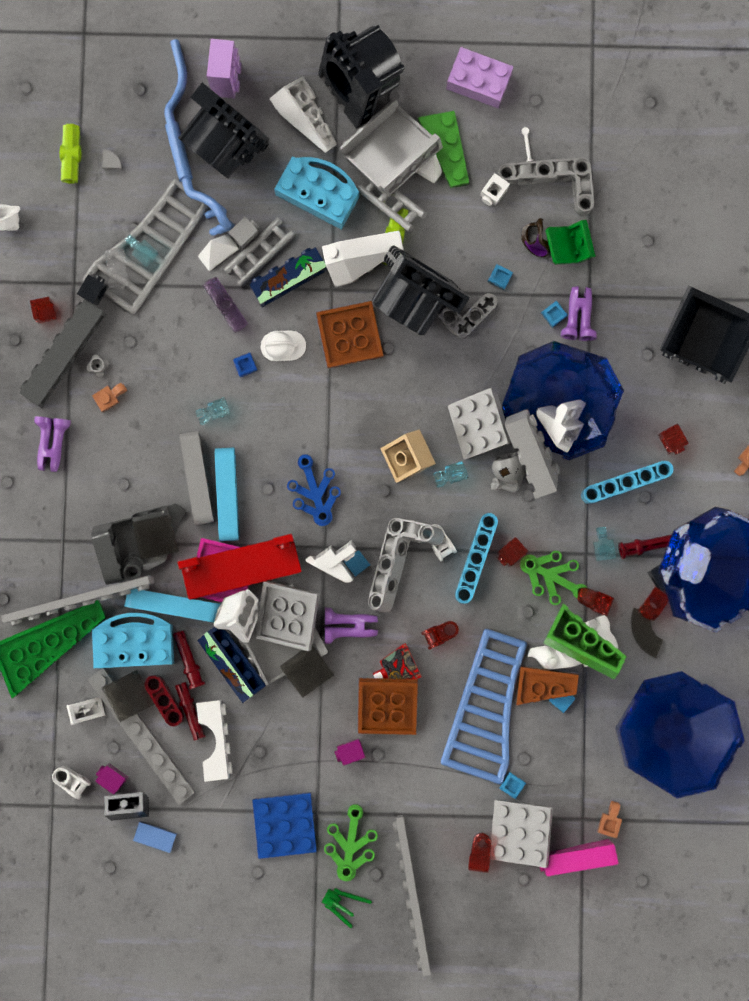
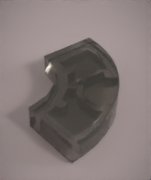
[630,608,663,658]

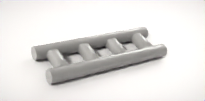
[357,183,427,232]
[223,217,296,288]

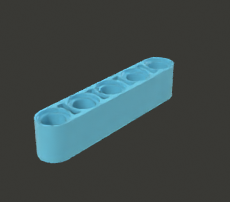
[215,447,239,542]
[581,461,674,504]
[455,513,498,604]
[124,589,221,623]

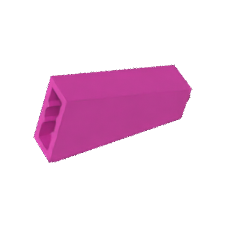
[539,839,619,876]

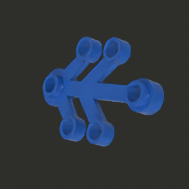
[287,454,341,526]

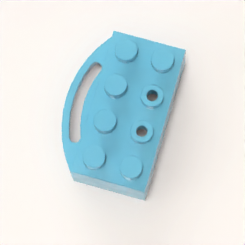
[274,156,359,230]
[92,613,175,668]

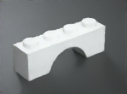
[196,700,233,782]

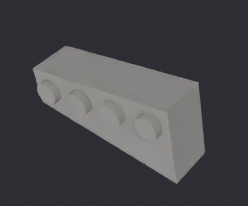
[505,409,560,499]

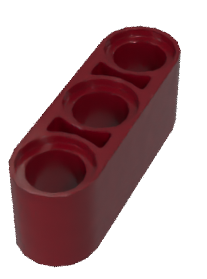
[144,675,184,726]

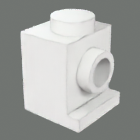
[480,173,510,206]

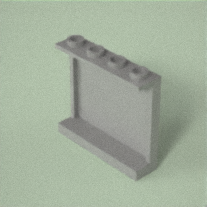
[340,98,443,198]
[239,584,329,685]

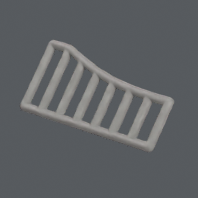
[83,178,209,314]

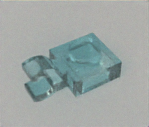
[125,234,159,268]
[195,397,230,425]
[433,461,469,488]
[593,527,616,561]

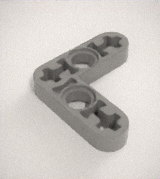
[436,293,497,339]

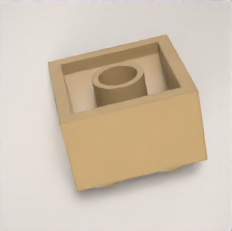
[380,429,436,483]

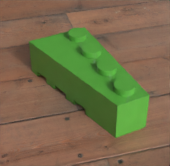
[543,603,627,679]

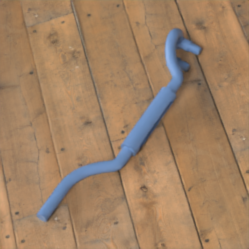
[164,39,235,236]

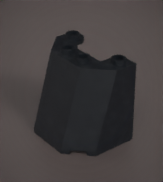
[659,285,749,384]

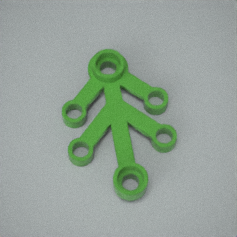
[520,551,589,605]
[324,804,378,881]

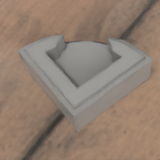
[102,149,122,170]

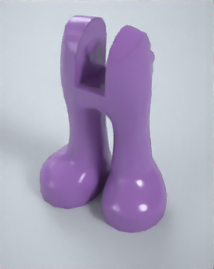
[561,286,597,341]
[34,416,71,472]
[325,607,378,644]

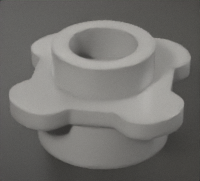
[86,355,109,377]

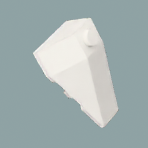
[270,76,337,152]
[322,231,404,287]

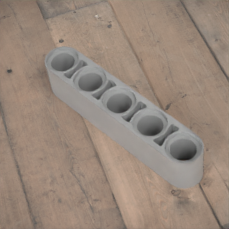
[180,431,215,526]

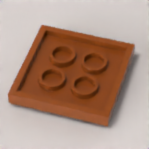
[316,301,383,369]
[358,678,418,735]

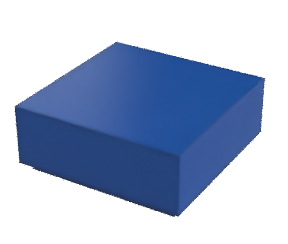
[233,353,258,378]

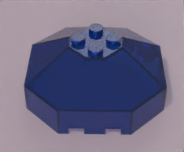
[501,341,624,461]
[659,507,749,633]
[615,671,745,799]

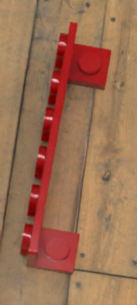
[177,534,301,600]

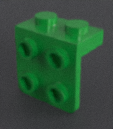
[546,220,596,265]

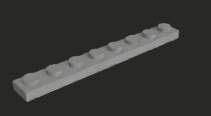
[1,576,155,625]
[88,668,195,805]
[392,814,431,976]

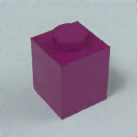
[334,738,365,766]
[95,764,128,795]

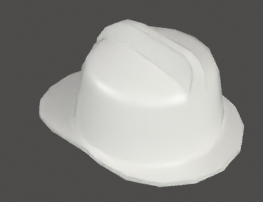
[0,204,20,231]
[261,331,306,361]

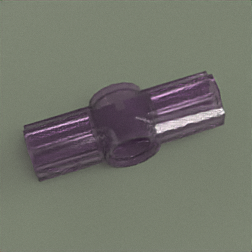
[203,277,248,333]

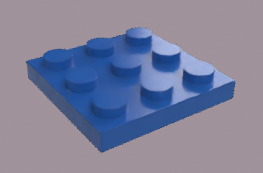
[252,792,317,859]

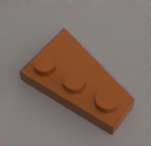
[516,666,579,705]

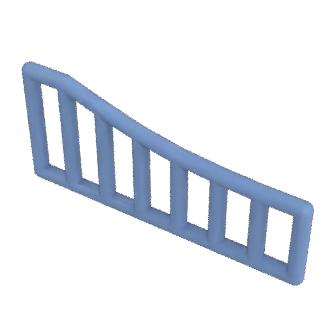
[441,629,527,784]

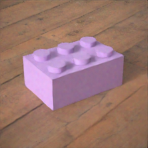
[207,39,242,98]
[446,47,514,109]

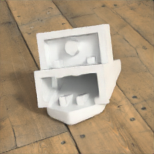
[537,400,586,452]
[305,540,356,583]
[214,589,260,643]

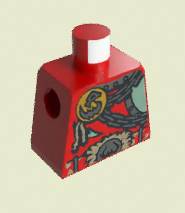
[373,643,422,679]

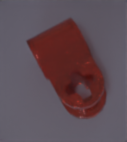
[578,588,614,616]
[421,621,459,650]
[468,833,491,873]

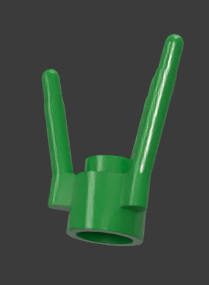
[321,888,372,928]

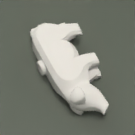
[527,615,619,670]

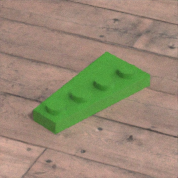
[418,111,469,188]

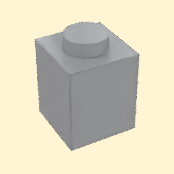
[228,217,259,250]

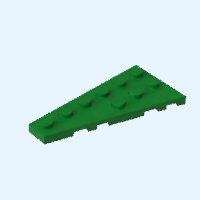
[0,600,107,699]

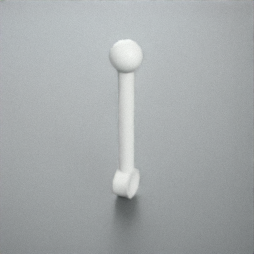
[522,127,533,161]

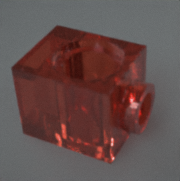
[658,424,689,455]
[497,537,528,567]
[638,587,671,621]

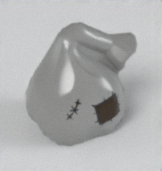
[491,452,526,492]

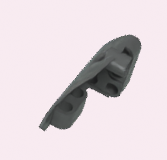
[91,503,186,585]

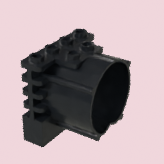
[318,25,405,129]
[178,82,269,179]
[372,245,470,336]

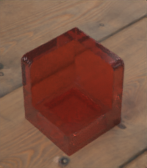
[30,297,57,323]

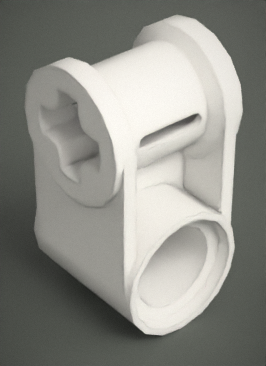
[431,524,457,562]
[52,766,91,800]

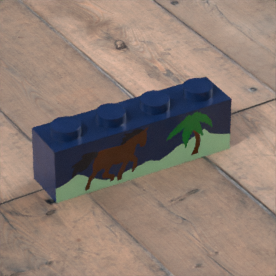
[249,247,327,308]
[197,627,266,703]

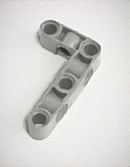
[497,158,594,216]
[368,518,444,613]

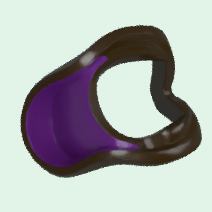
[521,218,551,257]

